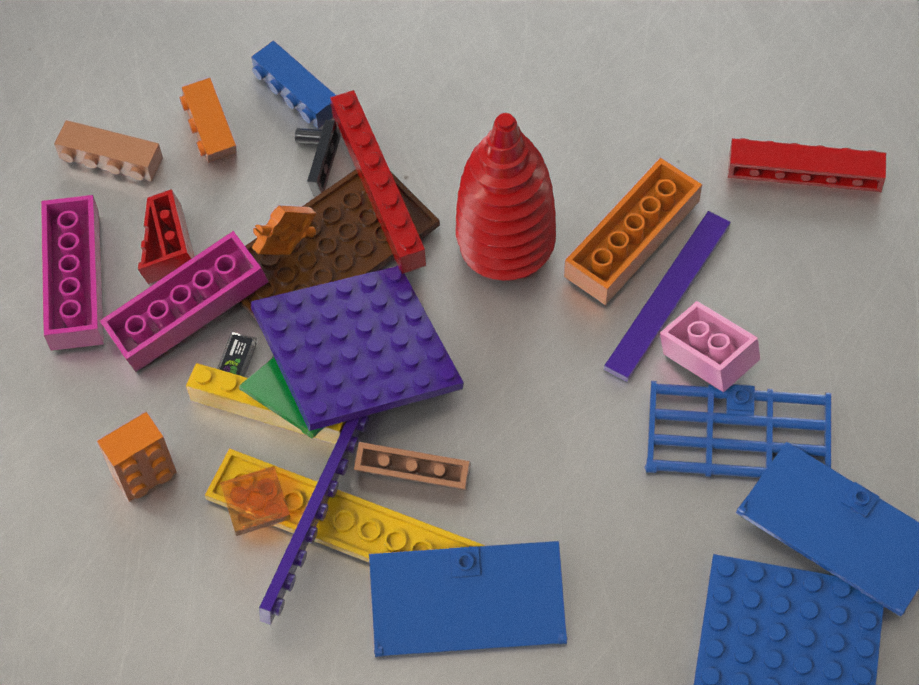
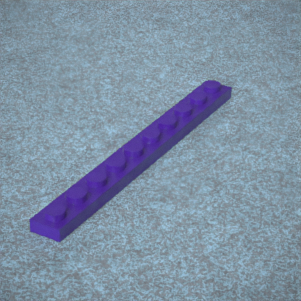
[259,416,369,625]

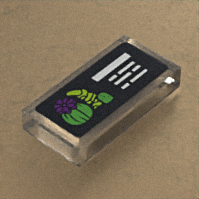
[217,332,257,377]

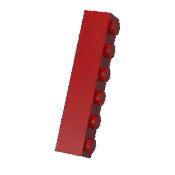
[727,138,886,192]

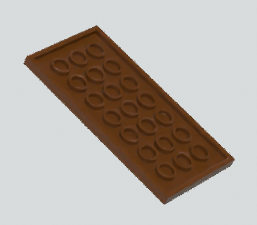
[239,169,440,323]

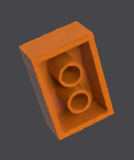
[97,412,177,502]

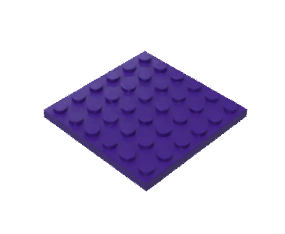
[251,266,464,431]

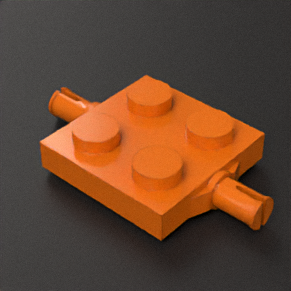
[252,205,317,255]

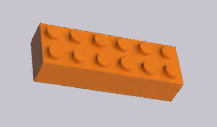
[564,158,702,305]

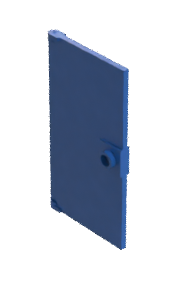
[736,441,919,617]
[369,541,568,657]

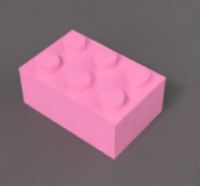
[660,301,760,392]

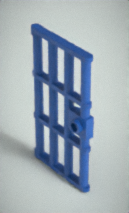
[645,381,831,478]

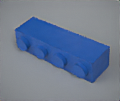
[251,40,336,129]

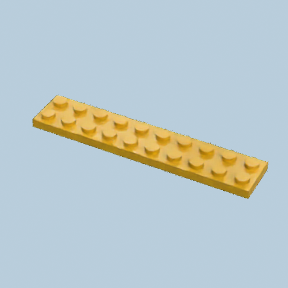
[205,448,485,562]

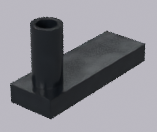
[295,120,341,196]

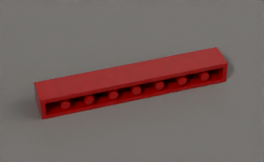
[330,90,426,274]

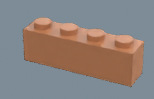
[54,120,163,182]
[354,442,471,491]

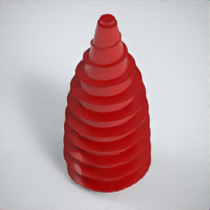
[455,113,556,281]

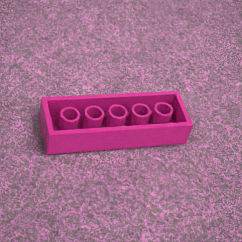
[41,195,104,351]
[100,231,268,372]

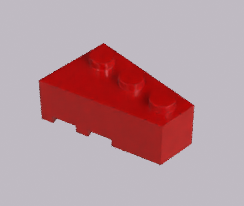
[138,189,194,284]

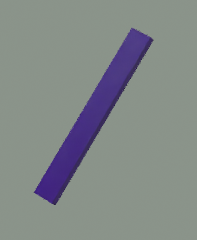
[604,211,731,382]

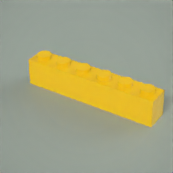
[186,363,346,444]

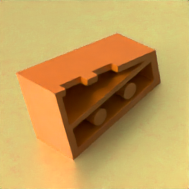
[179,78,237,163]

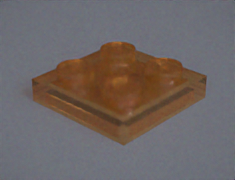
[220,466,291,536]

